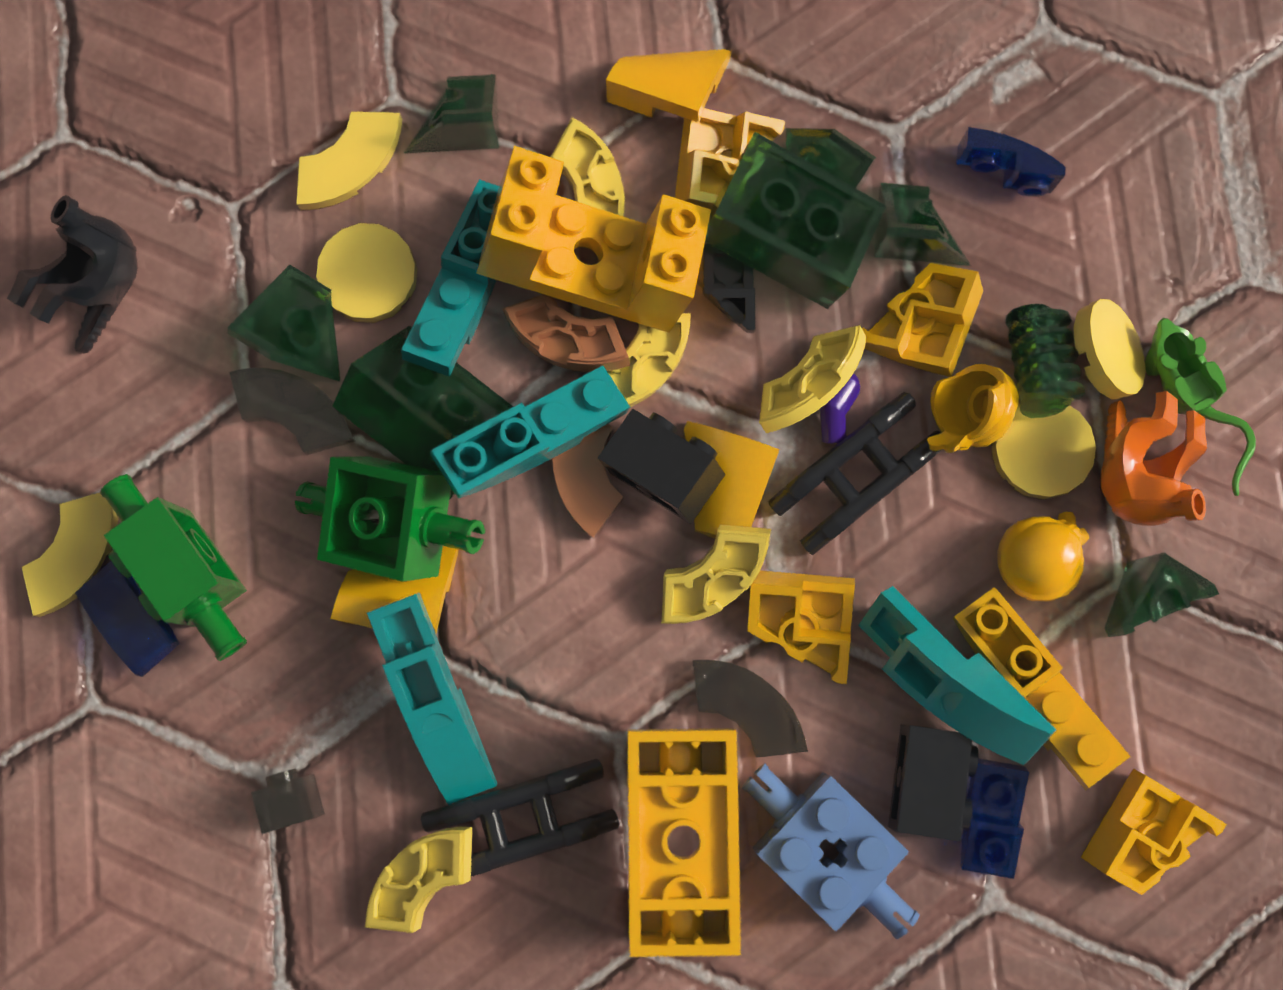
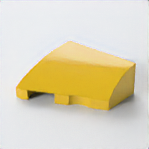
[606,49,731,122]
[675,108,785,210]
[862,263,983,377]
[684,421,780,539]
[330,546,459,633]
[747,570,855,684]
[1081,768,1227,895]

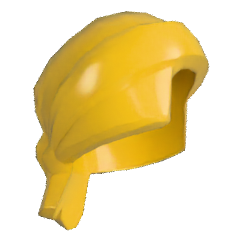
[927,364,1019,453]
[997,512,1089,602]

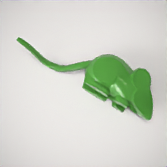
[1145,318,1256,496]

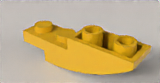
[953,587,1131,791]

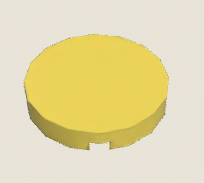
[316,223,418,323]
[1073,299,1146,399]
[992,398,1096,499]

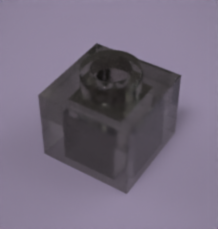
[251,768,325,834]

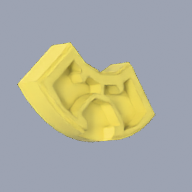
[297,112,402,210]
[550,117,625,217]
[607,313,691,407]
[759,325,866,433]
[22,493,118,617]
[661,525,771,624]
[365,827,472,933]

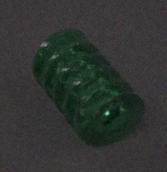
[1005,303,1086,418]

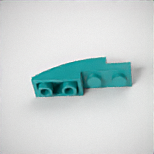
[401,179,499,377]
[430,365,630,499]
[858,586,1056,765]
[367,592,498,805]

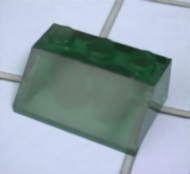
[705,132,886,309]
[332,326,514,499]

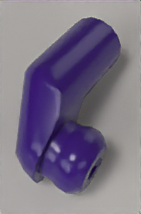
[820,373,860,443]

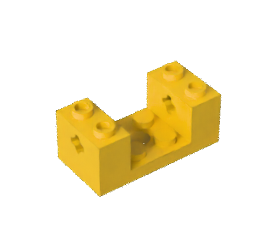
[476,146,711,333]
[628,728,741,957]

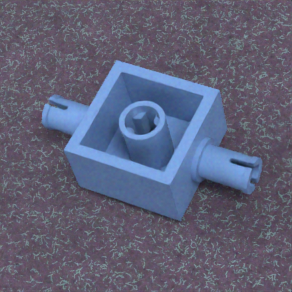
[742,763,920,939]

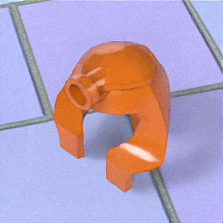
[1100,391,1207,526]

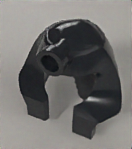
[7,195,138,353]

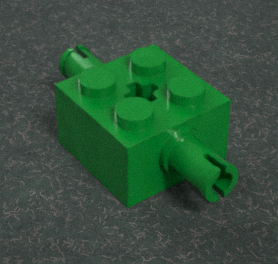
[295,456,485,582]
[100,474,247,661]

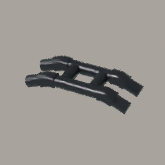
[768,392,943,555]
[421,758,619,877]

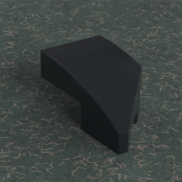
[703,243,755,333]

